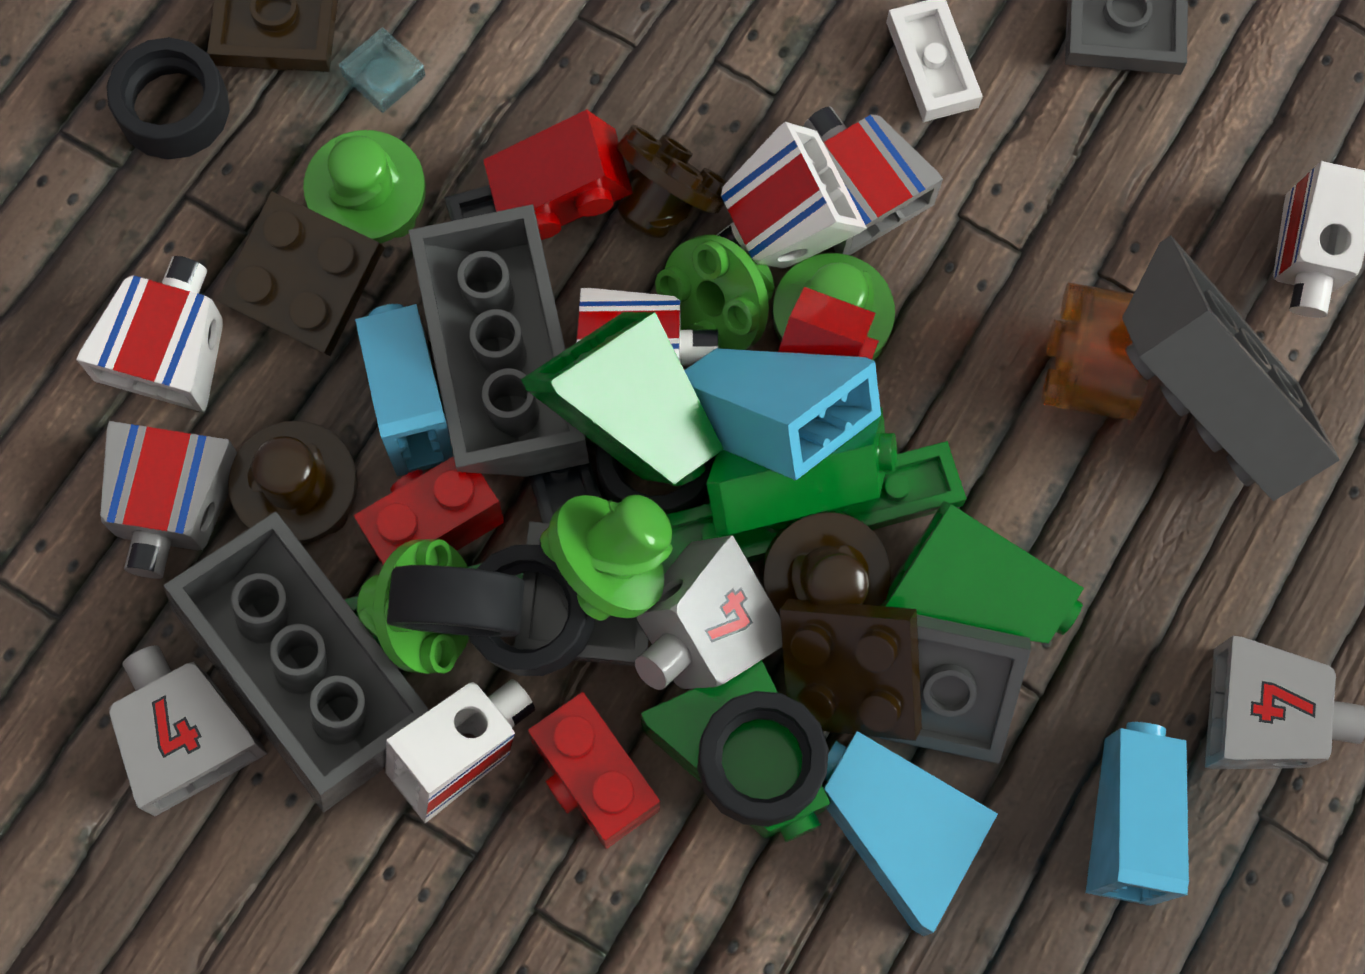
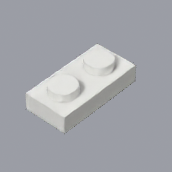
[886,0,983,122]

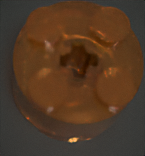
[1042,282,1149,420]

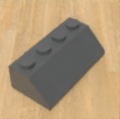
[408,204,589,476]
[1122,235,1340,501]
[164,512,429,813]

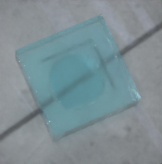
[339,27,426,113]

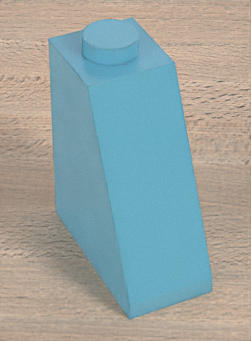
[355,304,454,477]
[684,348,881,480]
[1086,722,1189,906]
[824,731,998,936]

